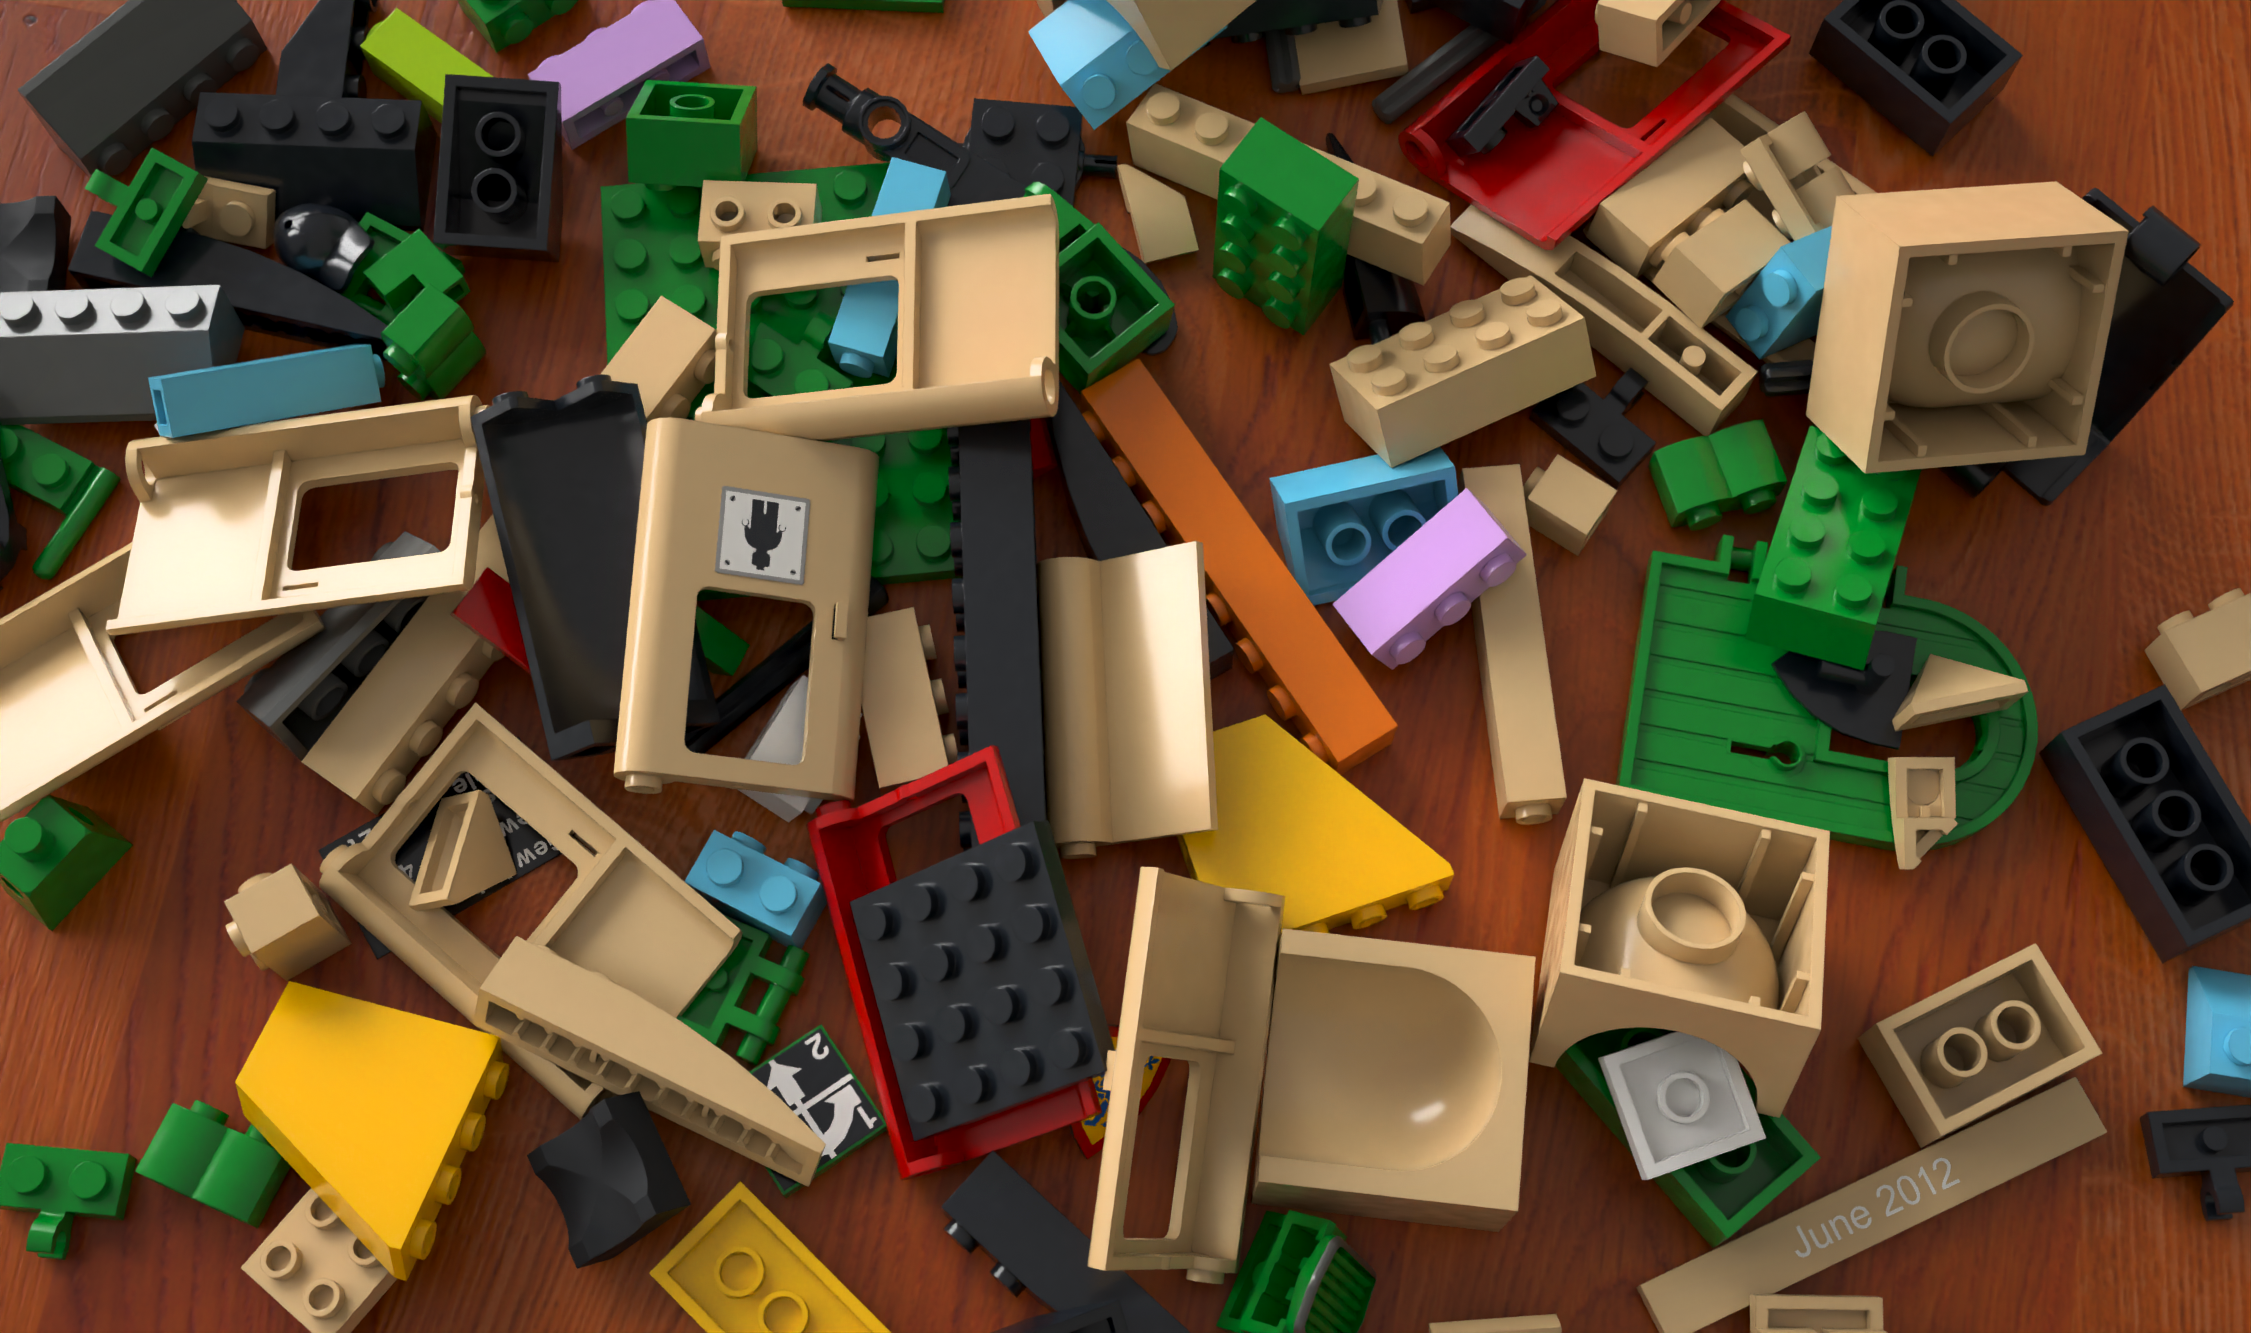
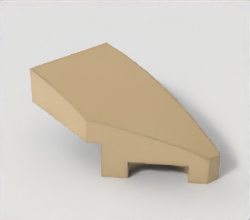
[1116,164,1199,264]
[1888,757,1958,869]

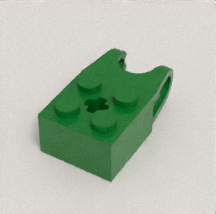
[1024,182,1175,395]

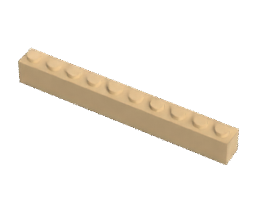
[301,296,717,815]

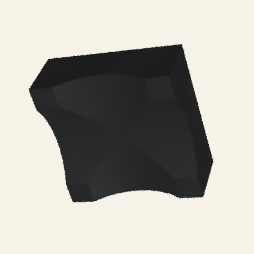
[0,196,71,293]
[527,1091,691,1269]

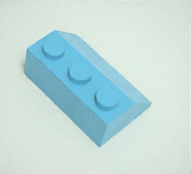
[1029,0,1227,130]
[1269,447,1458,606]
[2183,966,2251,1098]

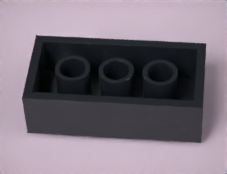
[2039,684,2251,964]

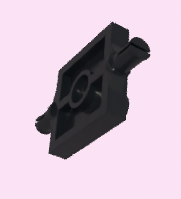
[959,98,1118,207]

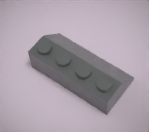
[18,0,267,178]
[0,285,245,425]
[236,531,441,761]

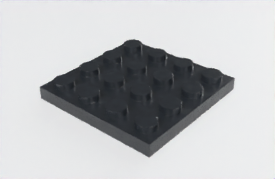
[850,821,1115,1141]

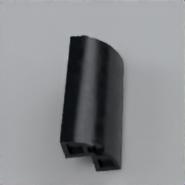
[470,374,721,761]

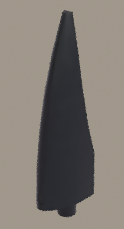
[1325,133,1425,345]

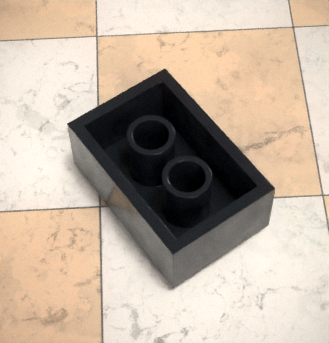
[1809,0,2023,157]

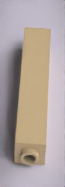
[1457,464,1567,825]

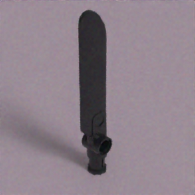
[803,63,1178,356]

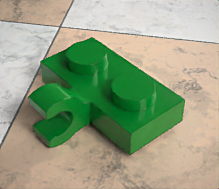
[84,148,208,277]
[748,310,855,397]
[0,1143,137,1260]

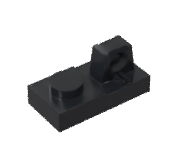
[1445,55,1558,157]

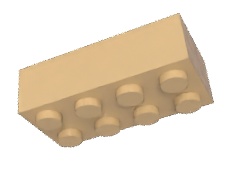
[1329,275,1596,468]

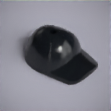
[273,203,374,294]

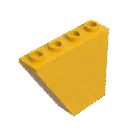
[1176,714,1454,943]
[235,981,509,1281]

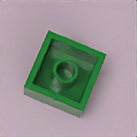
[626,80,758,191]

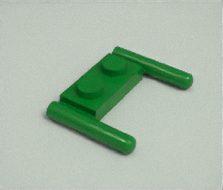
[0,423,121,580]

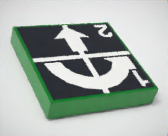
[750,1024,887,1198]

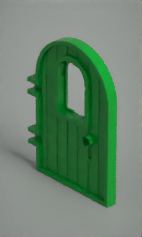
[1616,535,2038,851]

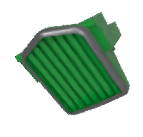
[1216,1210,1376,1333]

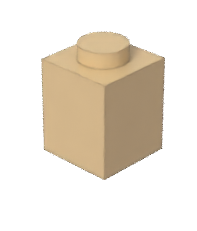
[1523,454,1617,556]

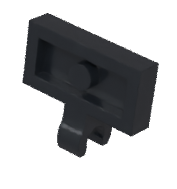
[1529,368,1656,490]
[2140,1105,2251,1221]

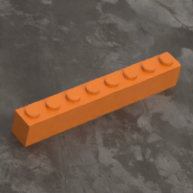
[1081,358,1398,775]

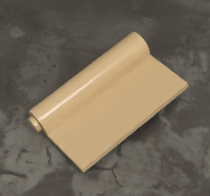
[1037,541,1218,859]

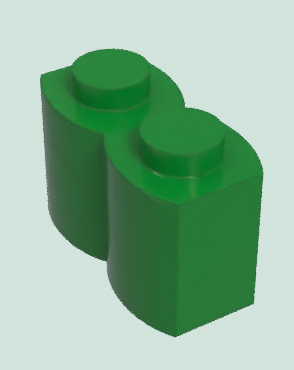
[381,283,486,401]
[1648,419,1787,531]
[135,1100,291,1229]

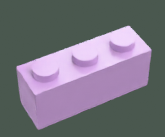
[528,0,711,150]
[1332,488,1527,670]

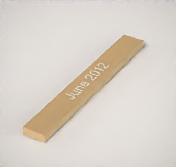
[1636,1077,2107,1333]

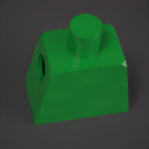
[0,795,133,931]

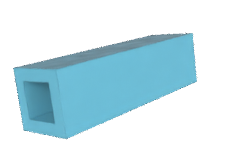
[828,157,951,378]
[148,344,385,438]

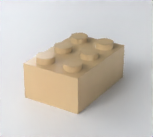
[1857,943,2102,1148]

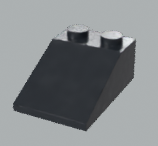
[433,74,563,262]

